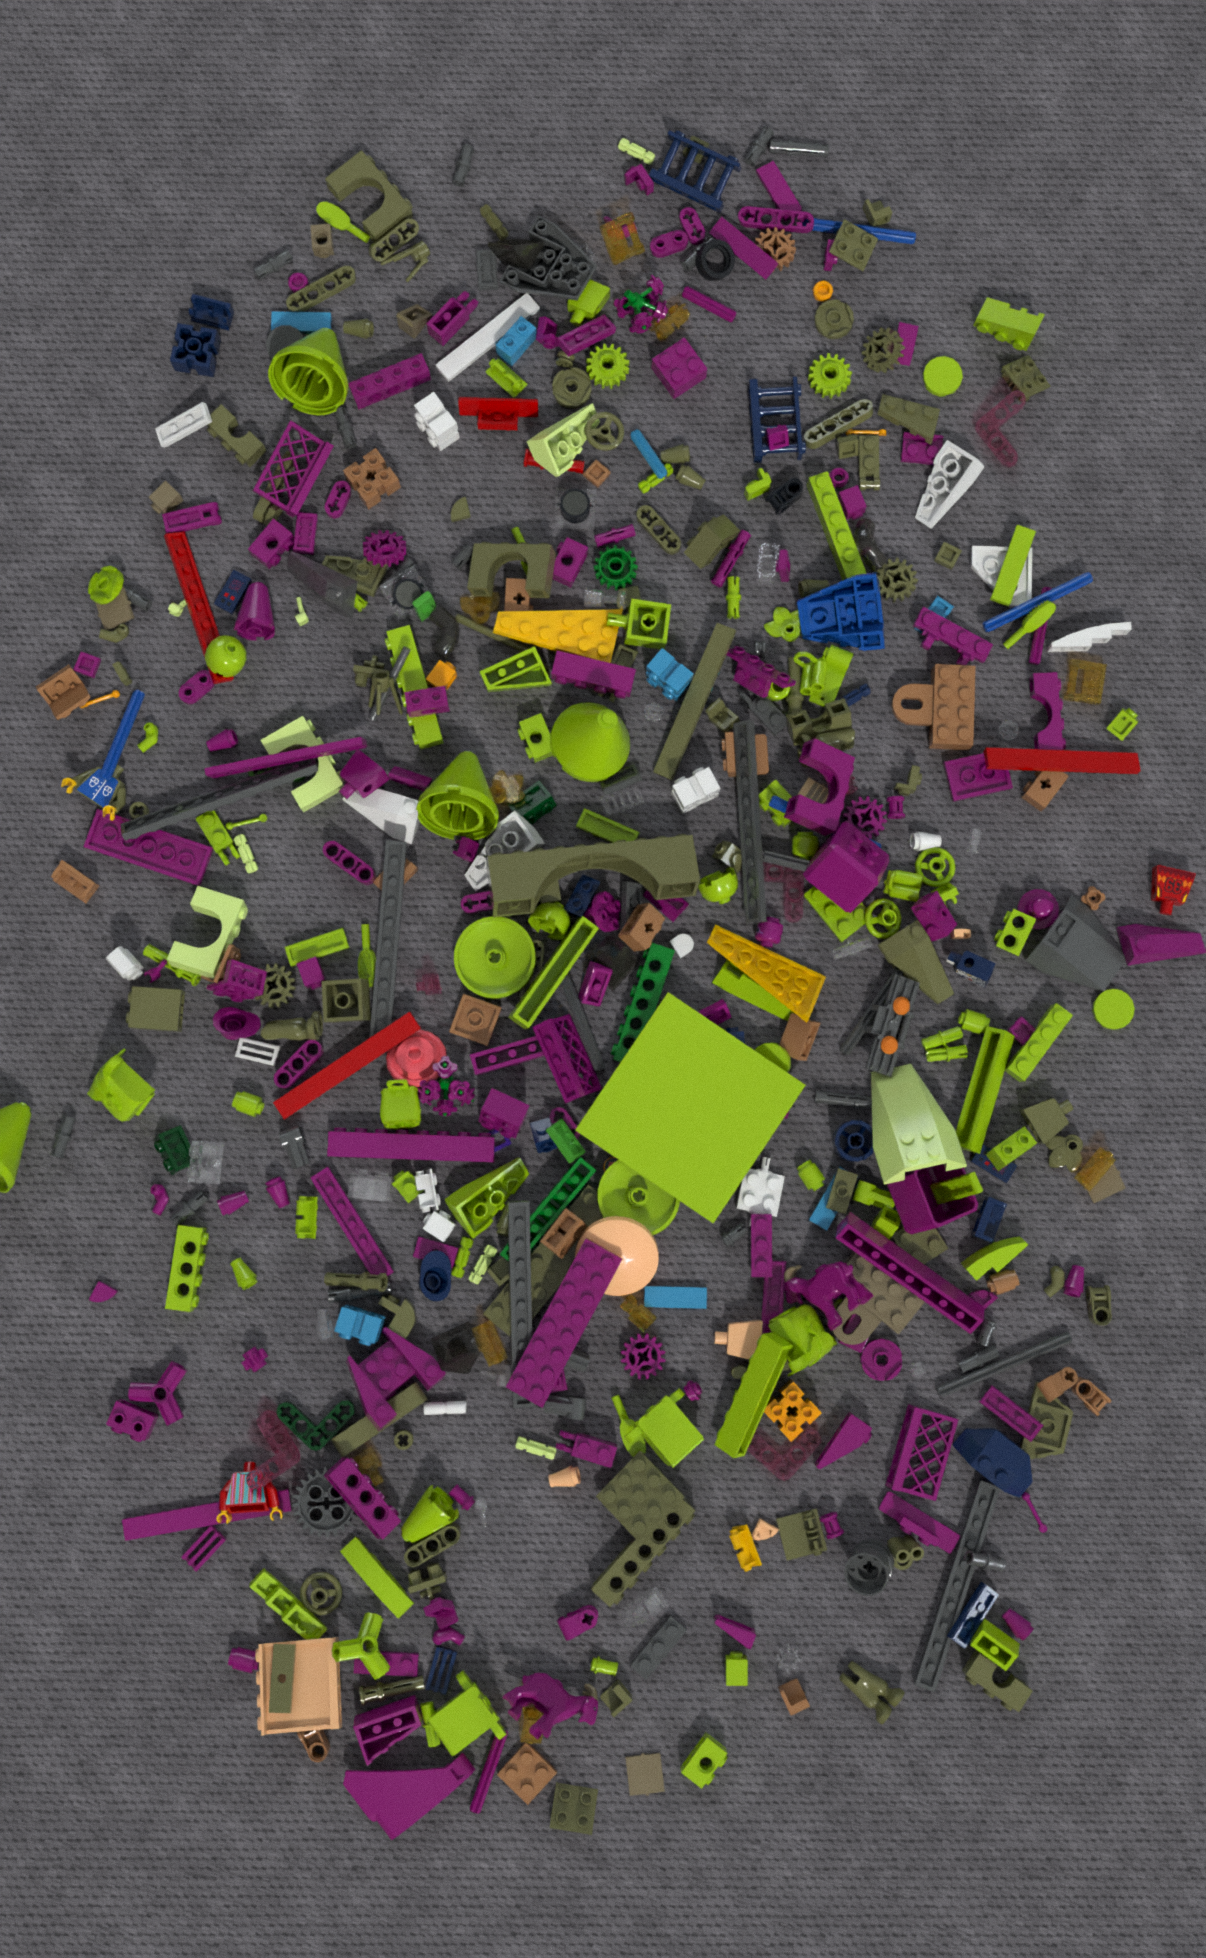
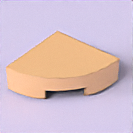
[951,929,971,939]
[751,1519,779,1541]

